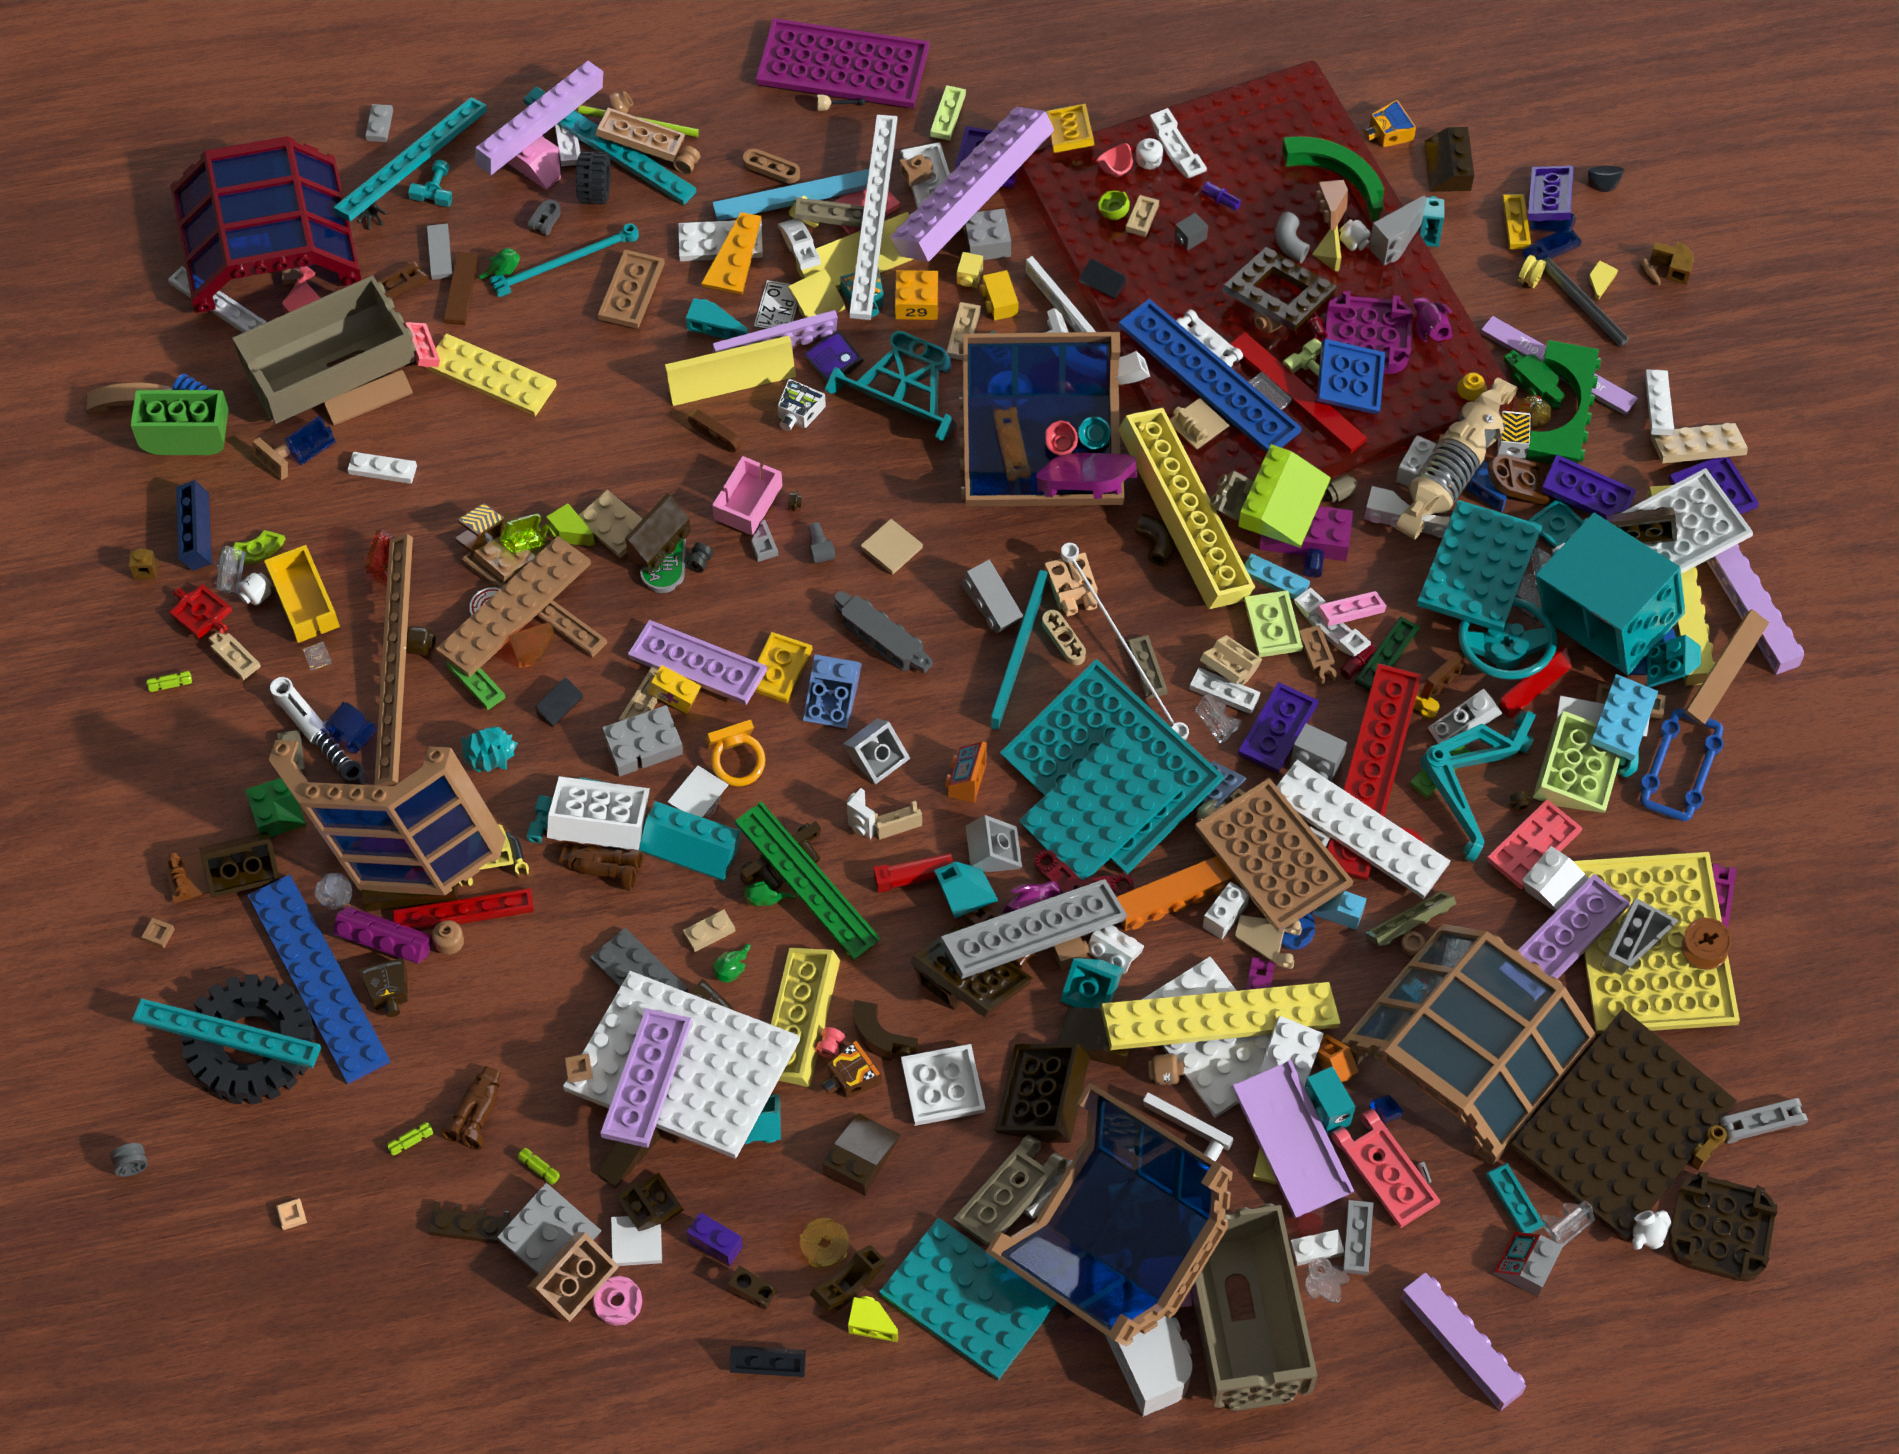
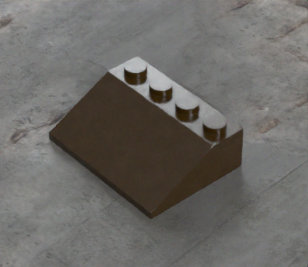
[995,1043,1090,1143]

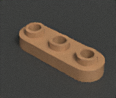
[743,149,800,184]

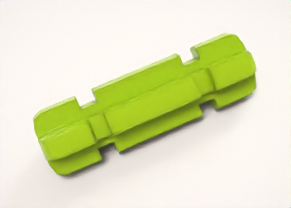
[147,671,192,692]
[387,1122,433,1155]
[518,1148,560,1185]

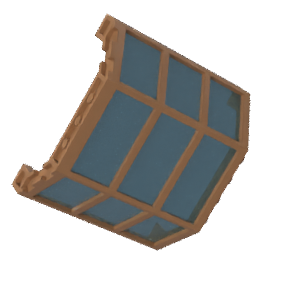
[1341,924,1596,1167]

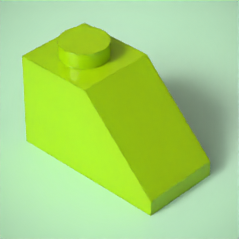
[546,503,595,546]

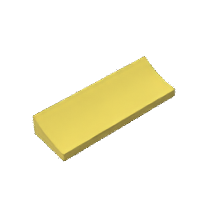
[796,212,913,290]
[665,336,796,406]
[771,948,840,1088]

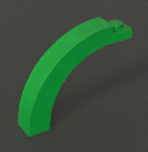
[1281,137,1384,221]

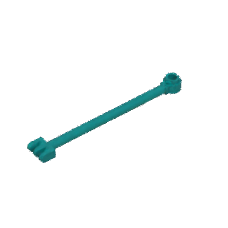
[489,223,639,297]

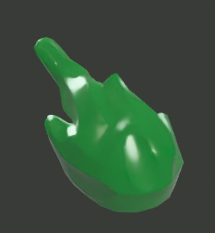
[478,248,520,279]
[744,881,796,906]
[712,944,751,983]

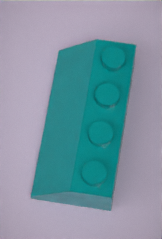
[639,801,741,882]

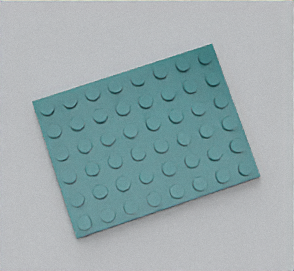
[1000,659,1225,875]

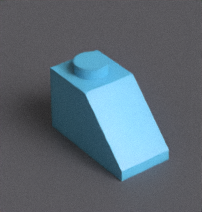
[1312,891,1367,930]

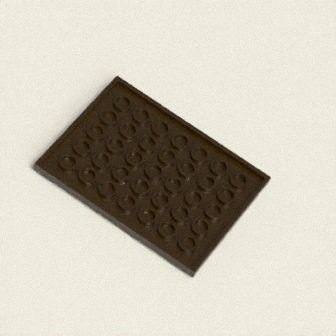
[1510,1008,1737,1241]

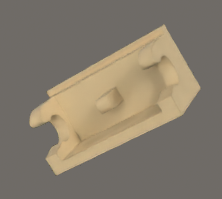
[875,800,922,840]

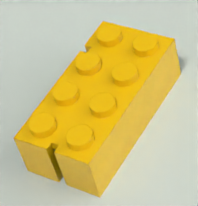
[264,545,340,643]

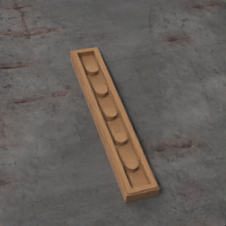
[1684,609,1769,726]

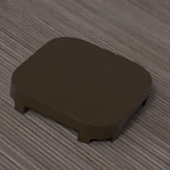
[1669,1172,1778,1282]

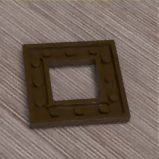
[1222,247,1337,331]

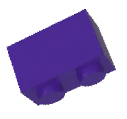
[687,1212,743,1266]

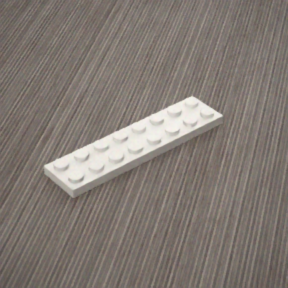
[1276,760,1450,899]

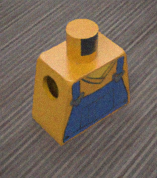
[1363,100,1416,147]

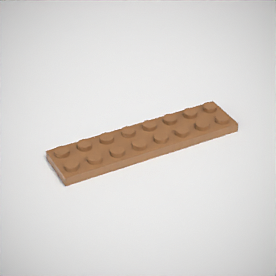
[436,536,591,678]

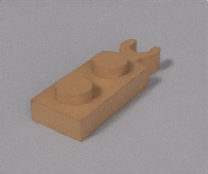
[1299,625,1336,684]

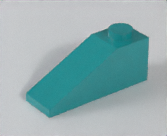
[686,298,748,339]

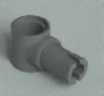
[808,522,836,564]

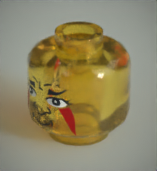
[1519,395,1551,427]

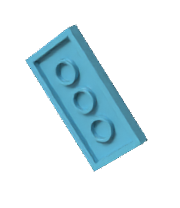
[1590,674,1658,761]

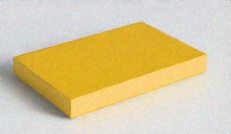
[755,632,813,703]

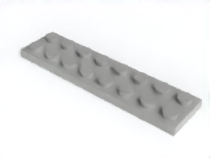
[940,879,1127,979]

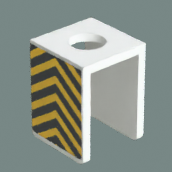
[1497,411,1531,460]

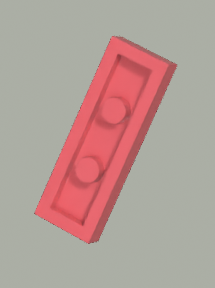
[405,322,440,367]

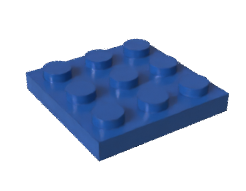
[1316,339,1385,414]

